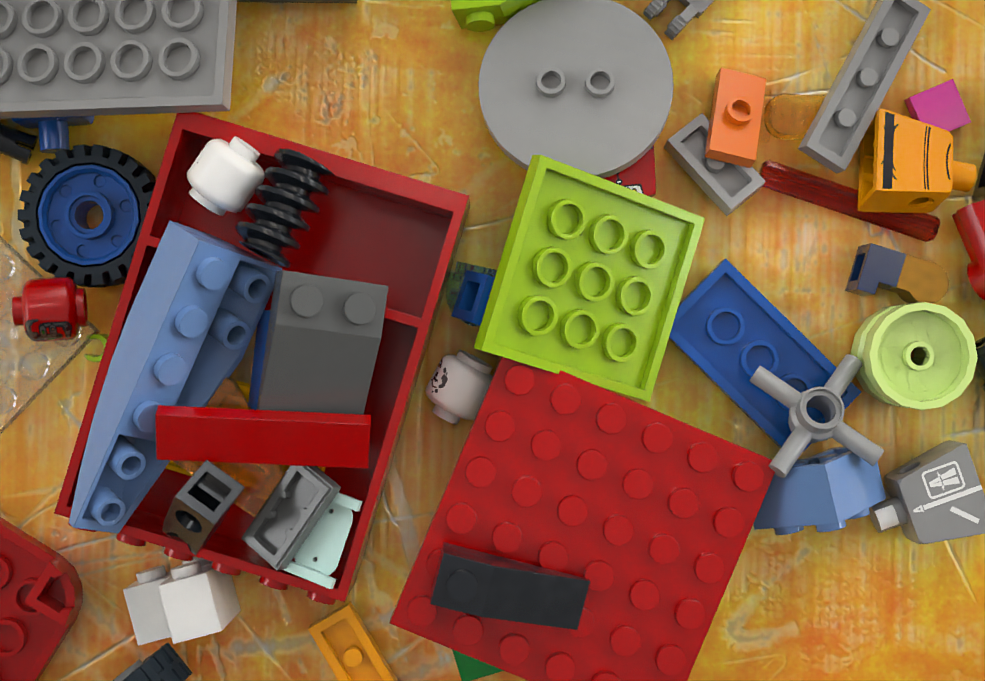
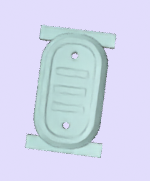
[282,492,363,589]

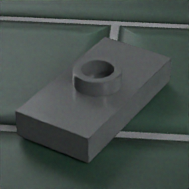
[241,465,341,570]

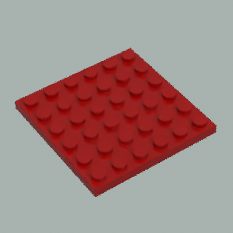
[389,357,775,681]

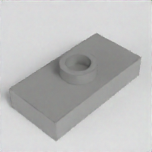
[664,113,766,216]

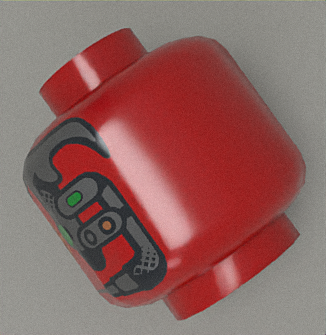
[12,277,88,342]

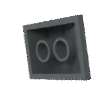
[257,270,388,414]

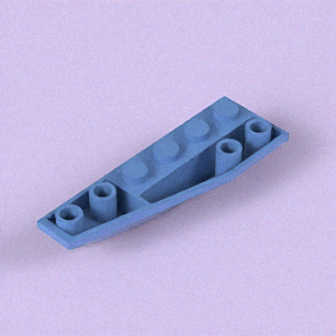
[69,220,282,534]

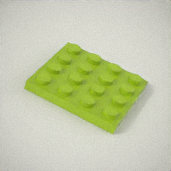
[474,155,705,402]

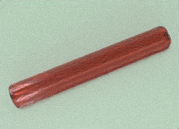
[759,160,940,242]

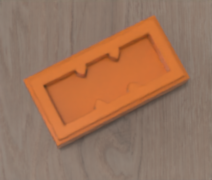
[704,67,766,168]

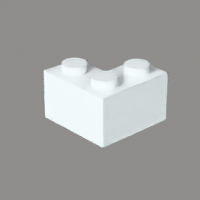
[123,556,241,646]

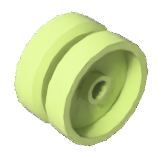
[850,302,978,410]

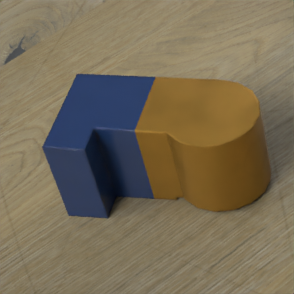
[845,243,949,304]

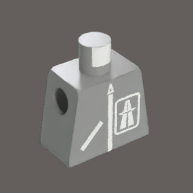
[869,440,985,544]

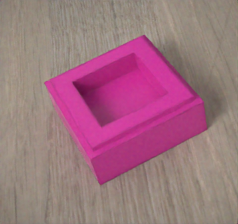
[904,79,971,132]

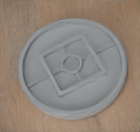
[478,0,674,178]

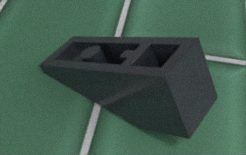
[430,542,590,630]

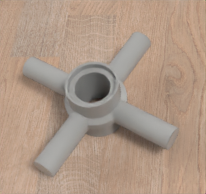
[749,354,884,478]

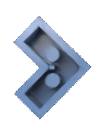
[753,446,886,535]

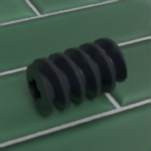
[235,148,335,268]

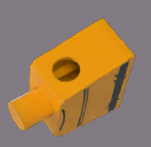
[857,108,976,213]

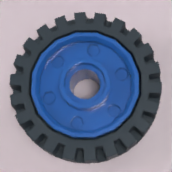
[18,144,156,287]

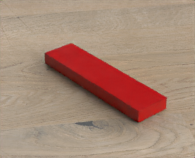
[155,405,371,469]

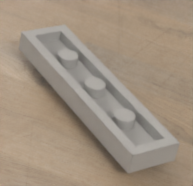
[798,0,931,174]

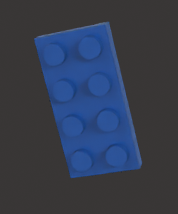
[669,259,861,453]

